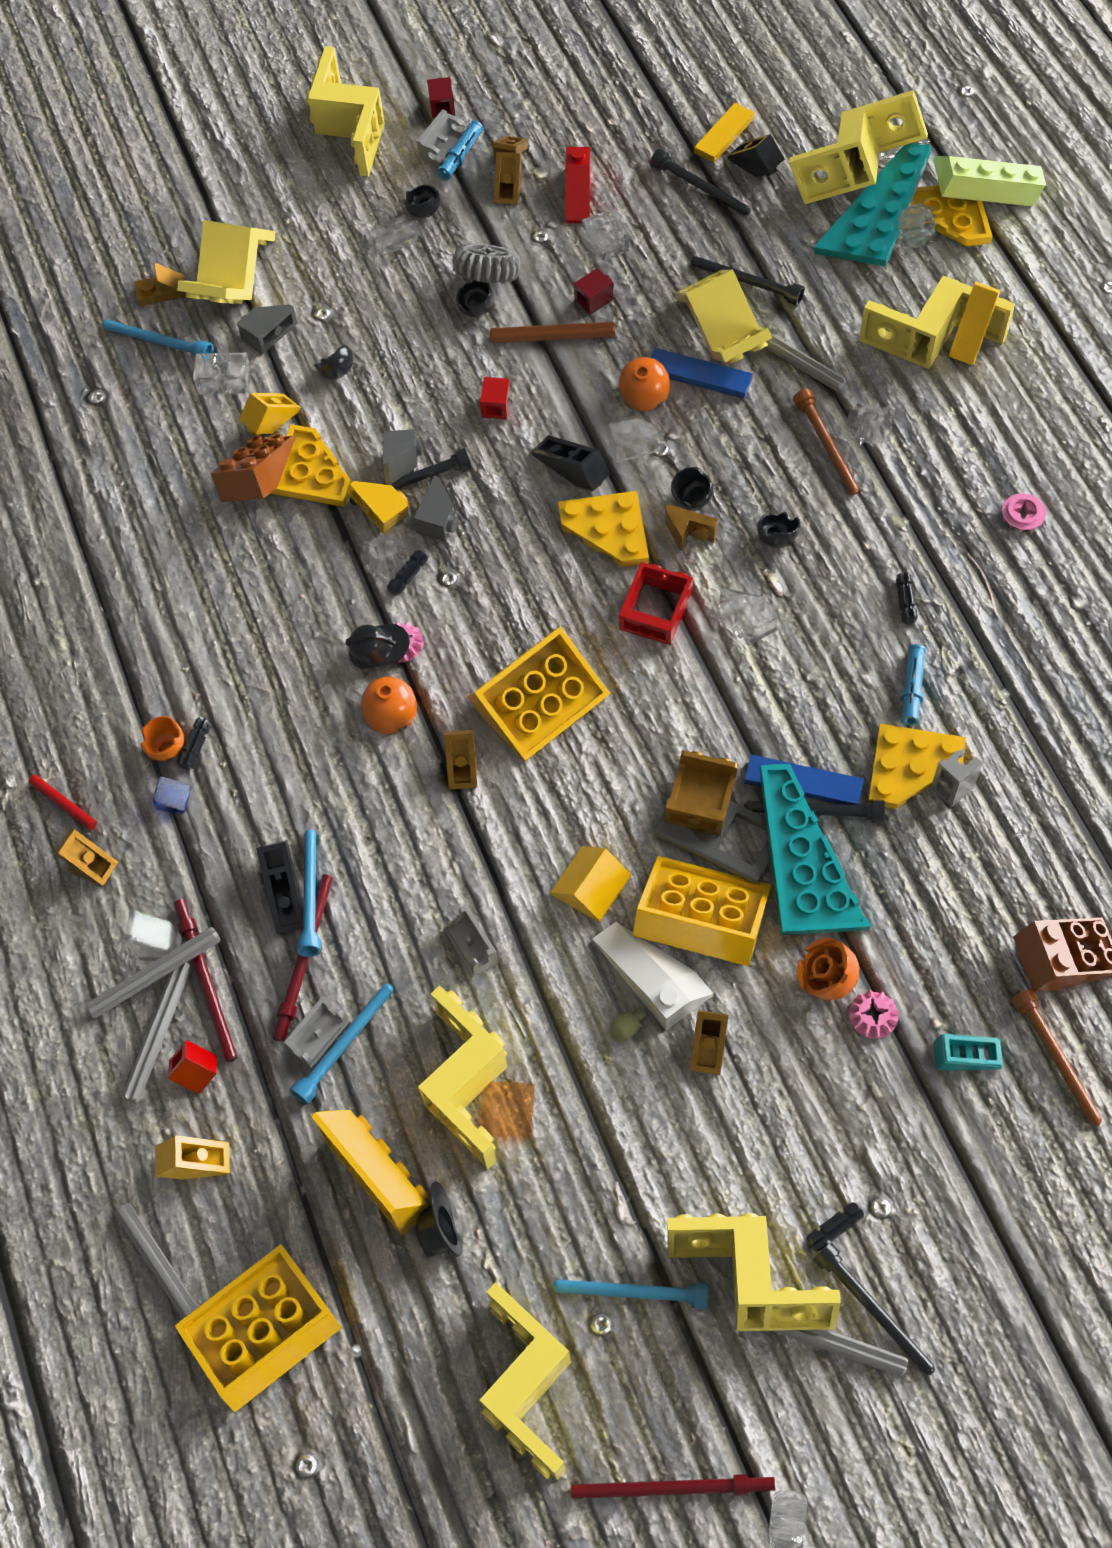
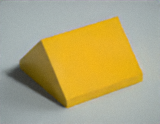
[550,846,631,923]

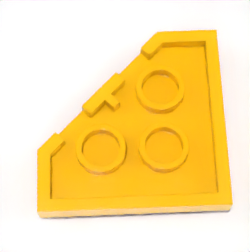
[907,185,993,247]
[270,424,351,507]
[558,491,649,567]
[868,724,966,809]

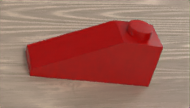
[565,146,591,223]

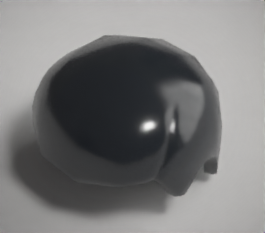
[402,184,441,219]
[456,280,494,317]
[314,345,354,380]
[671,467,714,510]
[757,512,801,549]

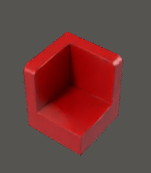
[480,377,510,420]
[168,1040,217,1094]

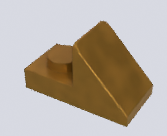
[493,135,529,162]
[494,152,523,204]
[134,264,186,307]
[665,504,718,551]
[444,730,478,789]
[54,829,119,886]
[690,1010,729,1075]

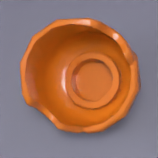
[141,716,184,761]

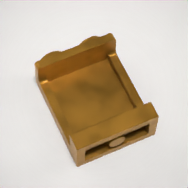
[664,751,738,836]

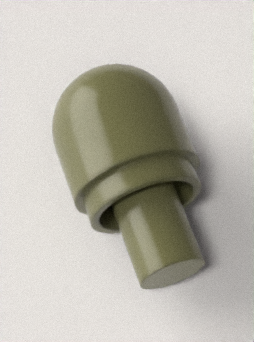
[610,1005,649,1042]

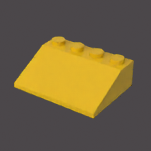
[467,626,610,761]
[632,856,771,966]
[311,1110,431,1236]
[175,1244,342,1412]

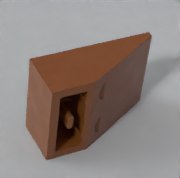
[210,434,295,502]
[1013,917,1112,992]

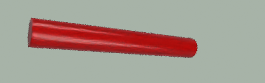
[28,774,97,830]

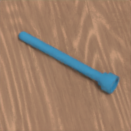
[102,320,214,363]
[297,829,321,957]
[289,984,393,1105]
[553,1279,709,1310]

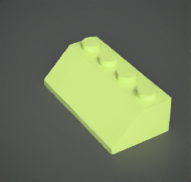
[933,156,1046,206]

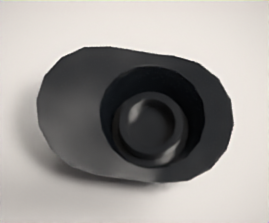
[346,624,410,669]
[415,1181,463,1257]

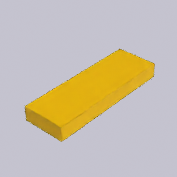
[694,103,755,163]
[949,282,1001,365]

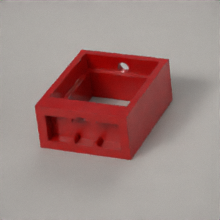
[618,562,693,645]

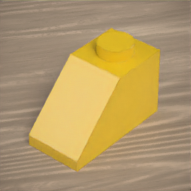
[239,393,301,436]
[349,481,409,533]
[155,1136,230,1180]

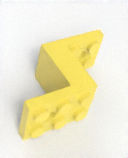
[306,46,385,177]
[789,90,928,204]
[177,220,276,304]
[676,269,772,364]
[859,276,1015,369]
[418,985,508,1170]
[667,1213,841,1331]
[479,1282,571,1481]

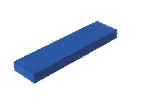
[651,348,753,399]
[744,754,864,805]

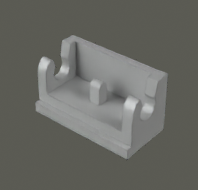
[417,109,464,167]
[931,749,983,808]
[443,904,498,978]
[284,996,351,1070]

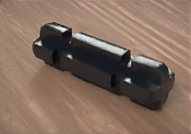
[387,550,428,596]
[896,573,918,624]
[177,717,211,770]
[806,1202,864,1251]

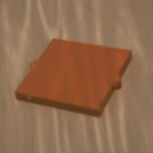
[480,1079,535,1139]

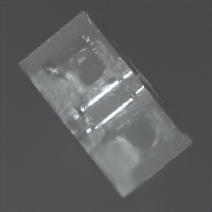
[193,353,251,395]

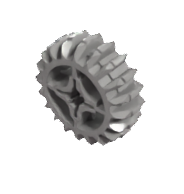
[452,244,520,284]

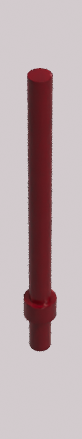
[273,874,333,1042]
[174,899,238,1062]
[571,1474,775,1499]

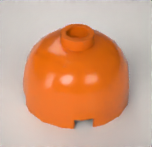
[618,357,670,411]
[361,677,417,734]
[797,937,859,1001]

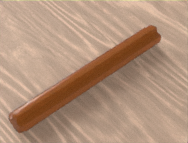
[490,322,615,343]

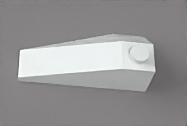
[592,922,714,1030]

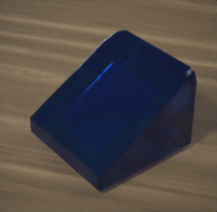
[153,776,191,813]

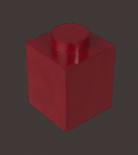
[427,77,455,118]
[574,268,614,315]

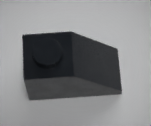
[727,134,785,177]

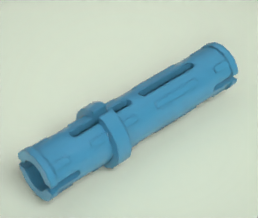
[437,120,484,180]
[901,644,926,726]

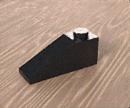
[531,435,610,491]
[256,840,303,934]

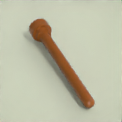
[793,389,859,495]
[1011,988,1102,1126]

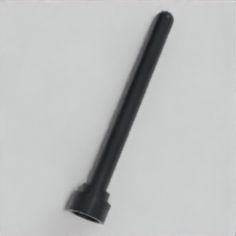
[650,148,751,216]
[690,256,805,306]
[349,448,471,505]
[744,800,885,824]
[813,1242,935,1375]

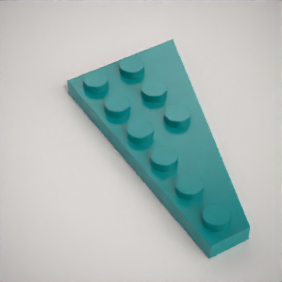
[813,143,931,267]
[759,764,871,935]

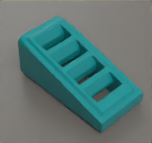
[933,1034,1003,1071]

